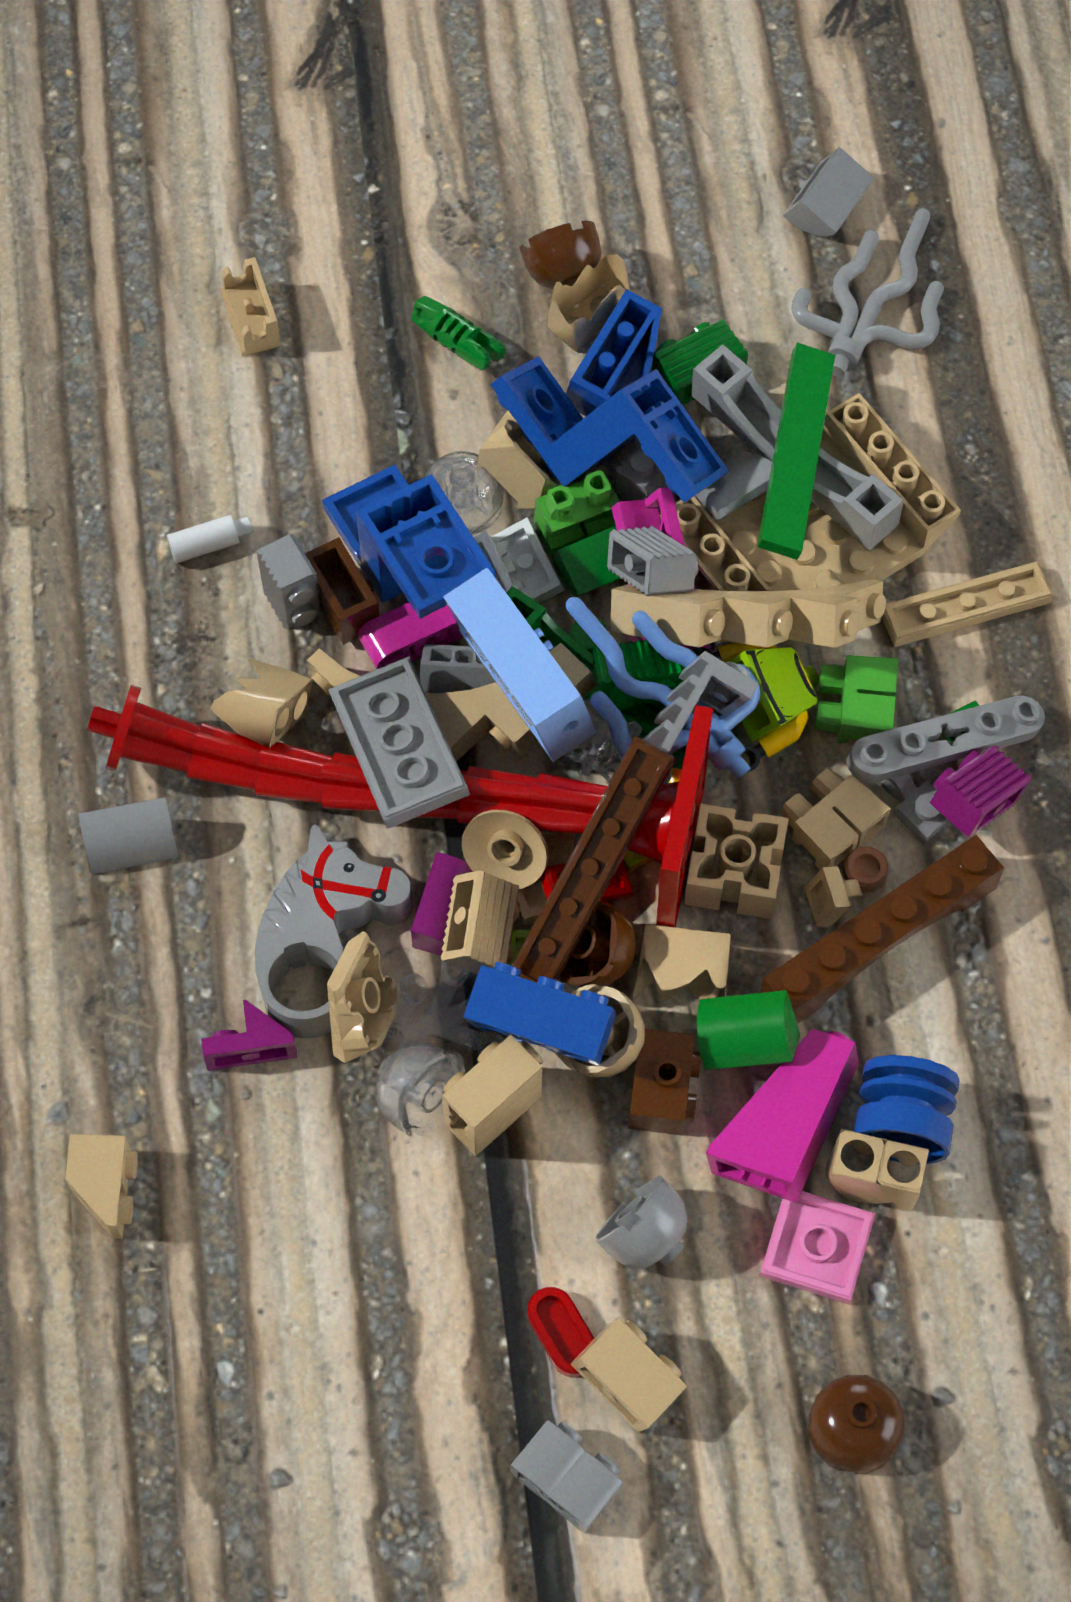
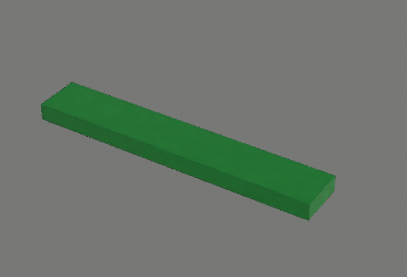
[757,342,835,560]

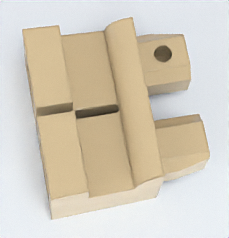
[781,768,891,870]

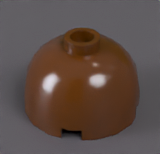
[519,220,602,289]
[559,900,636,987]
[808,1375,904,1474]

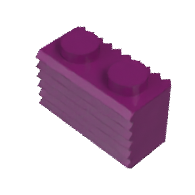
[929,746,1031,838]

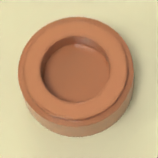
[843,847,889,893]

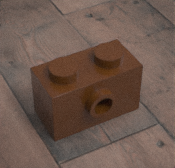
[305,537,380,645]
[628,1028,701,1136]

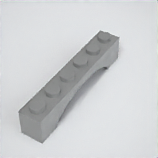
[692,344,904,551]

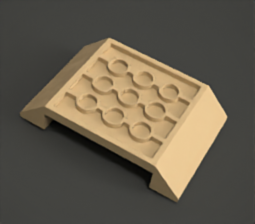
[659,393,961,591]

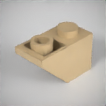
[65,1134,138,1239]

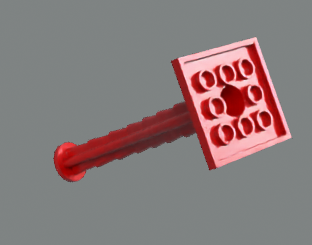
[87,685,714,927]

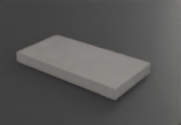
[328,657,470,829]

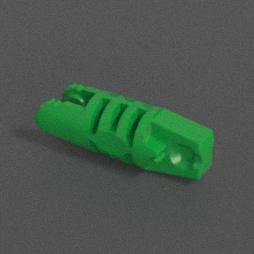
[411,296,507,371]

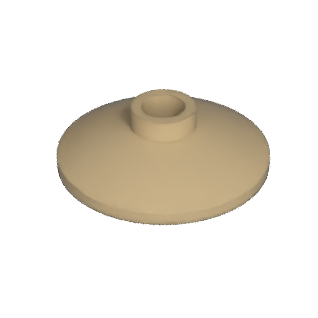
[462,810,548,889]

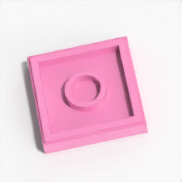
[760,1191,875,1305]

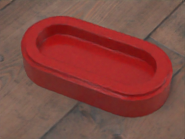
[527,1287,594,1378]

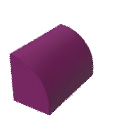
[411,852,473,955]

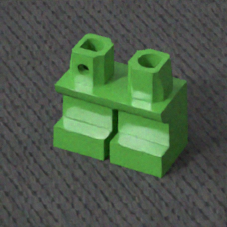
[534,470,620,558]
[815,655,898,743]

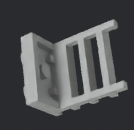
[643,651,759,753]

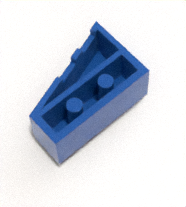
[566,289,662,443]
[463,962,617,1066]

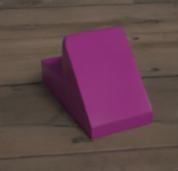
[201,1000,298,1071]

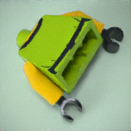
[693,642,819,774]

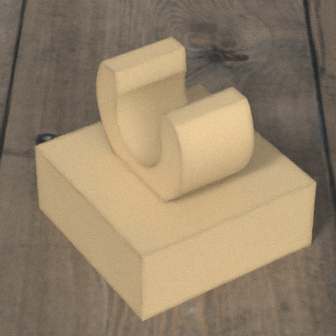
[804,866,863,927]

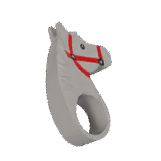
[255,824,413,1038]

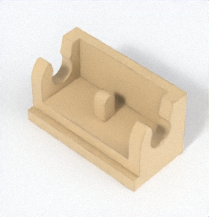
[220,257,281,357]

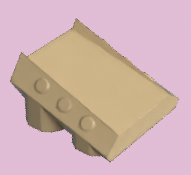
[477,411,562,509]
[327,931,398,1063]

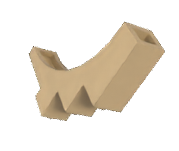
[610,579,886,648]
[307,643,596,762]

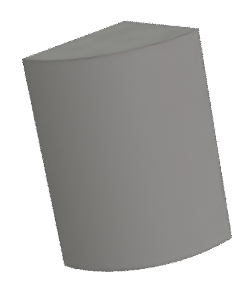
[783,147,874,236]
[420,644,495,694]
[78,797,179,874]

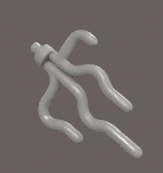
[791,208,944,377]

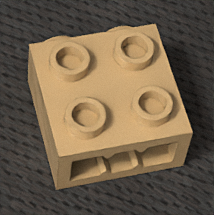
[442,1035,543,1156]

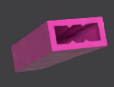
[706,1029,859,1203]

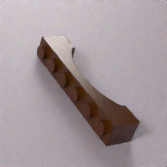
[760,835,1004,1024]

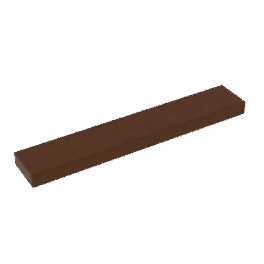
[512,736,677,983]

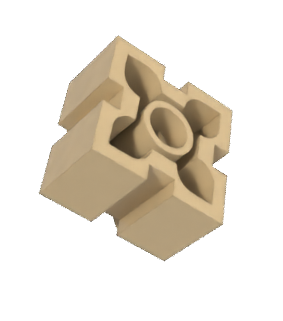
[684,803,789,919]

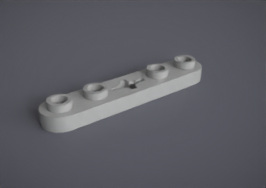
[847,696,1045,783]

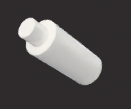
[166,515,252,564]

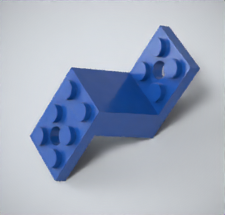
[490,356,729,503]
[322,464,496,619]

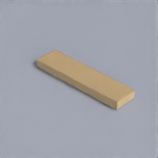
[882,561,1054,647]

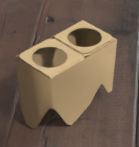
[548,254,630,352]
[211,659,313,748]
[633,924,731,1000]
[825,1129,929,1211]

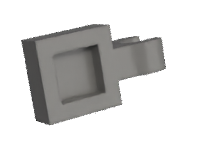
[882,774,950,844]

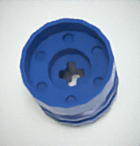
[853,1055,960,1164]

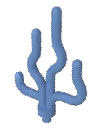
[566,597,760,779]

